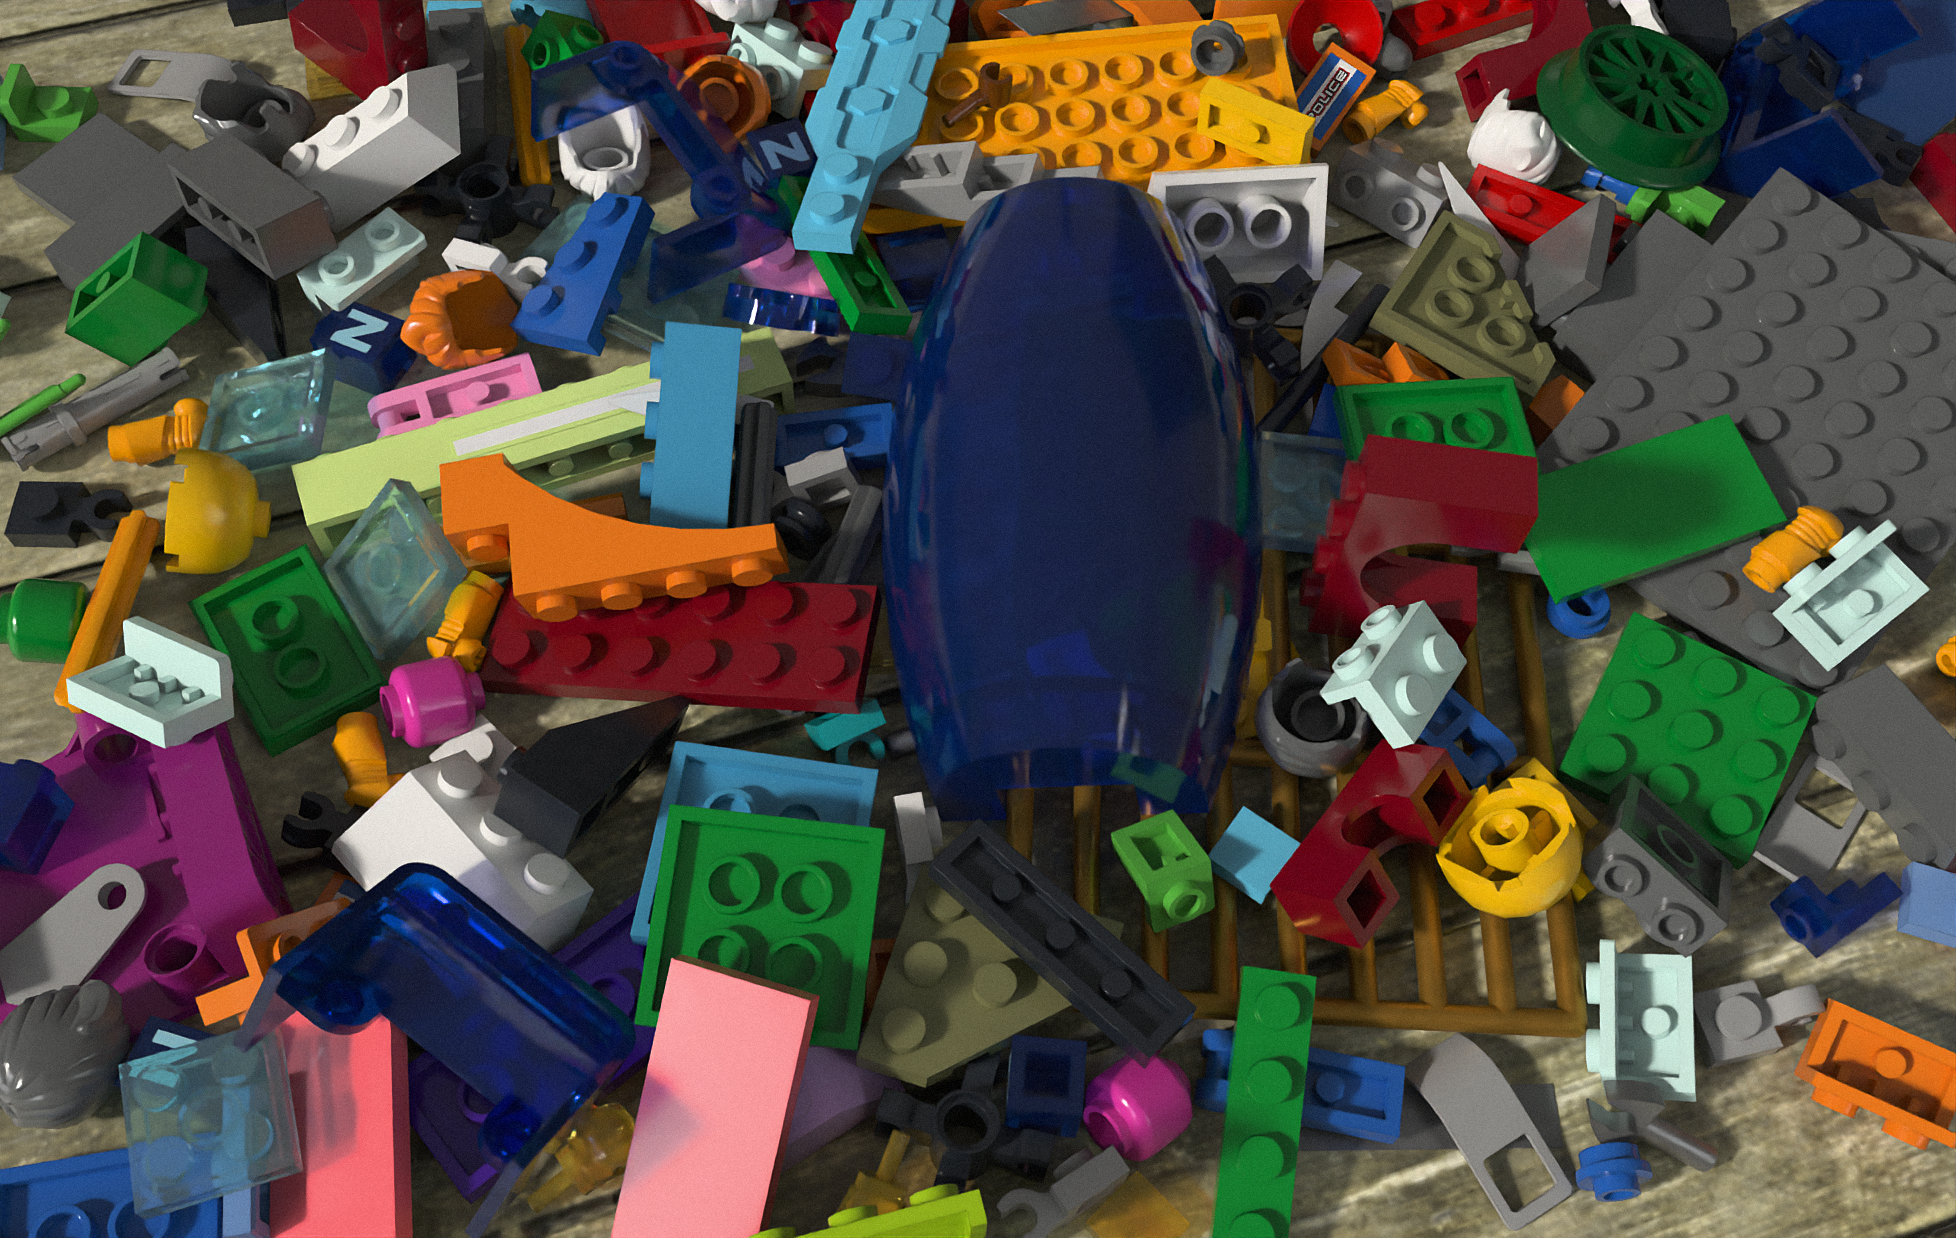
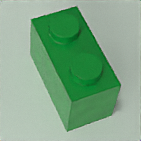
[64,231,209,367]

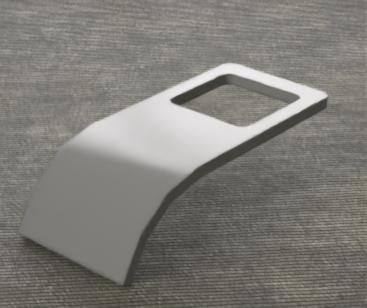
[107,49,235,103]
[1751,752,1866,899]
[1404,1032,1573,1231]

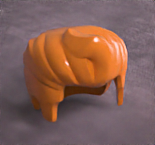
[673,55,771,150]
[400,269,519,371]

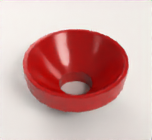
[1285,0,1383,77]

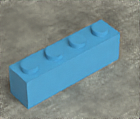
[638,321,742,529]

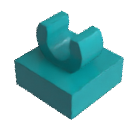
[804,697,886,766]

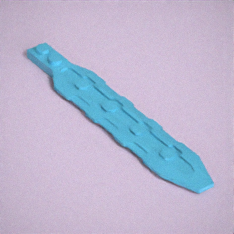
[792,0,956,254]

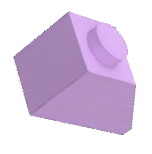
[781,1032,905,1174]

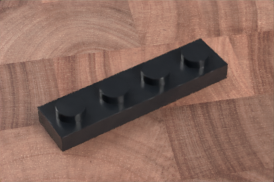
[928,818,1197,1069]

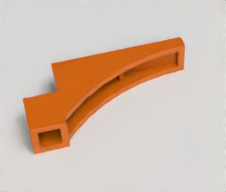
[439,453,790,622]

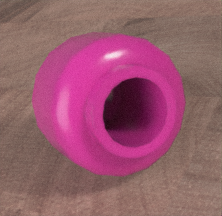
[380,656,486,748]
[1083,1054,1193,1162]

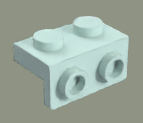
[727,18,835,119]
[296,207,428,331]
[1772,519,1930,671]
[1320,600,1467,749]
[66,616,234,749]
[1586,939,1696,1102]

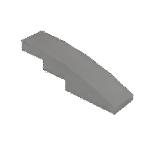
[870,141,1106,227]

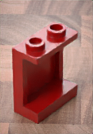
[585,0,731,89]

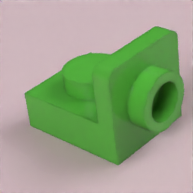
[0,63,99,143]
[1625,185,1726,239]
[1111,809,1215,932]

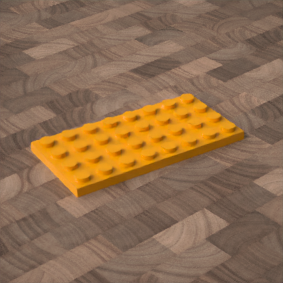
[862,14,1311,235]

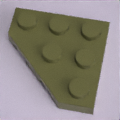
[1369,209,1556,412]
[856,863,1124,1088]

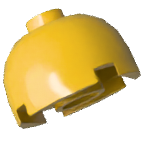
[164,447,272,574]
[1436,777,1584,918]

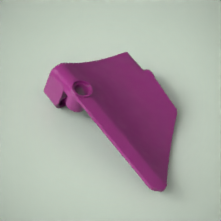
[0,712,295,1044]

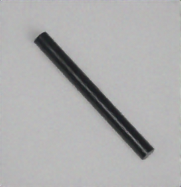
[1249,284,1390,450]

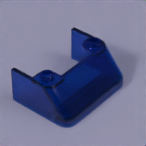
[1701,0,1924,199]
[531,41,792,305]
[232,862,636,1238]

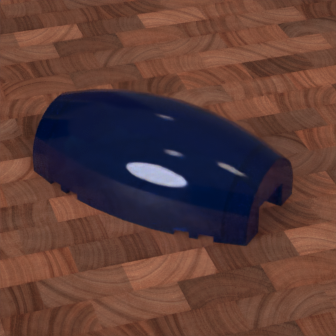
[882,177,1264,822]

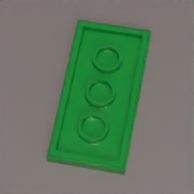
[1524,413,1788,605]

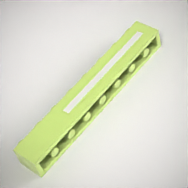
[291,327,796,558]

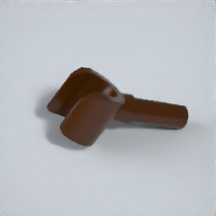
[942,62,1013,128]

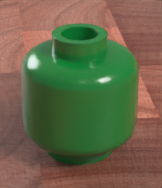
[0,578,91,664]

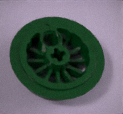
[1536,24,1729,191]

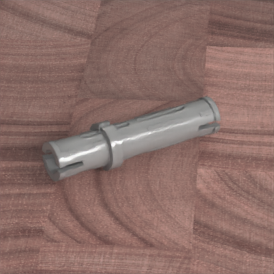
[0,347,190,472]

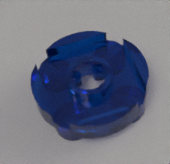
[721,283,842,337]

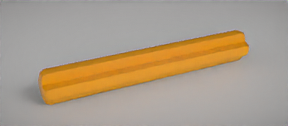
[503,23,553,187]
[54,509,160,714]

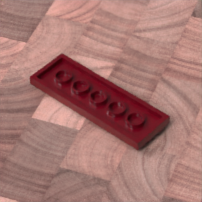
[479,570,882,715]

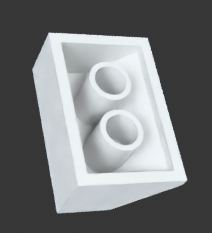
[282,64,461,233]
[1141,163,1329,290]
[331,750,594,1000]

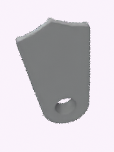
[0,863,148,1006]

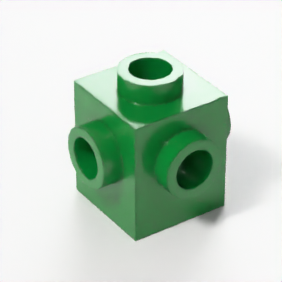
[520,10,616,102]

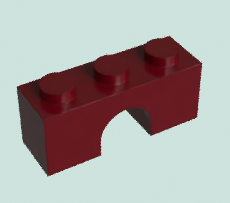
[1269,739,1473,950]

